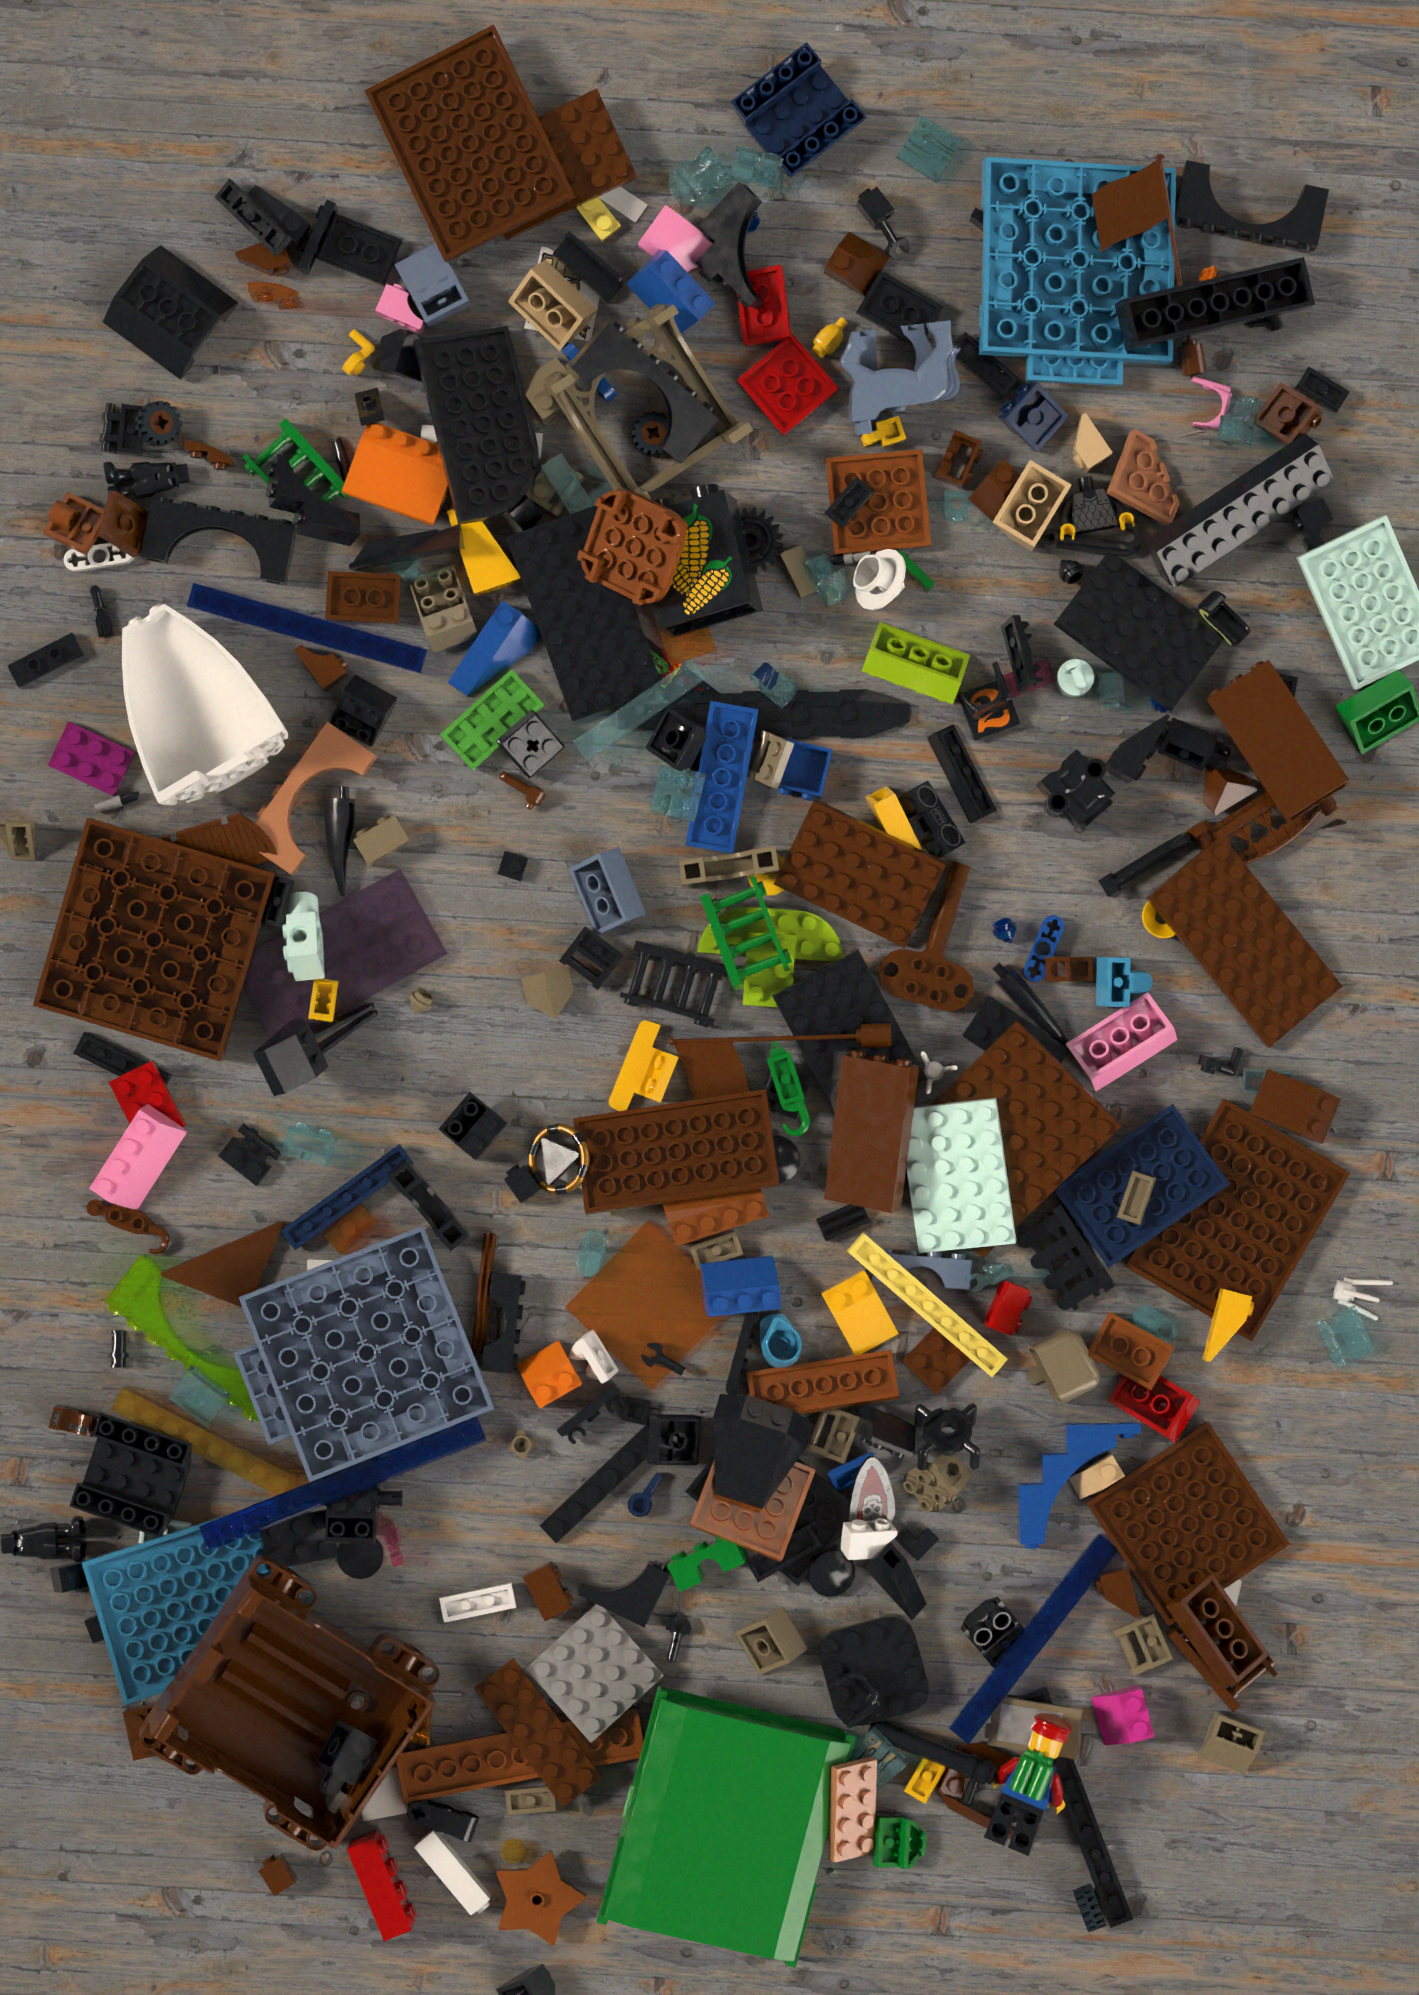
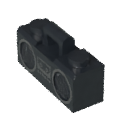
[897,780,966,859]

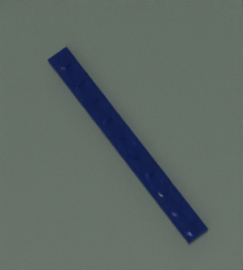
[187,583,427,674]
[948,1533,1117,1744]

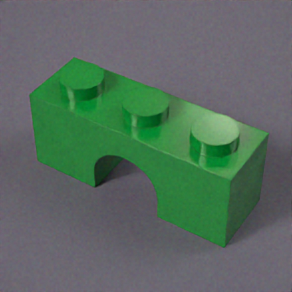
[667,1536,749,1592]

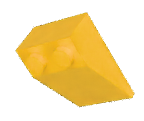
[821,1269,899,1355]

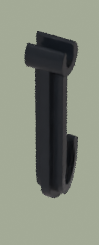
[1041,523,1143,557]
[1098,832,1192,897]

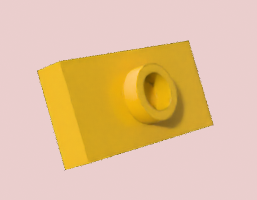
[904,1758,946,1804]

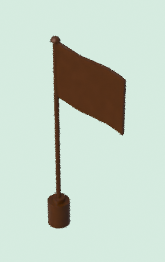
[1092,154,1207,377]
[669,1023,892,1100]

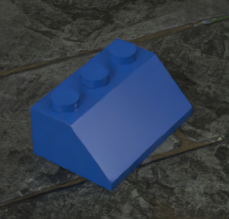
[626,249,716,333]
[700,1255,781,1317]

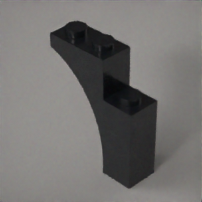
[265,454,360,546]

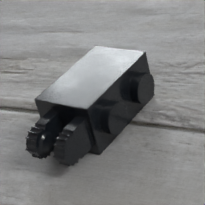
[1158,718,1231,771]

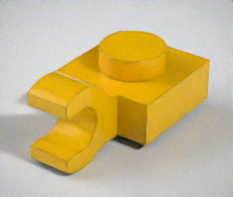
[861,416,906,448]

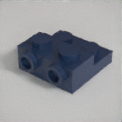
[998,382,1069,452]

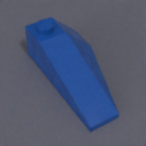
[448,601,541,697]

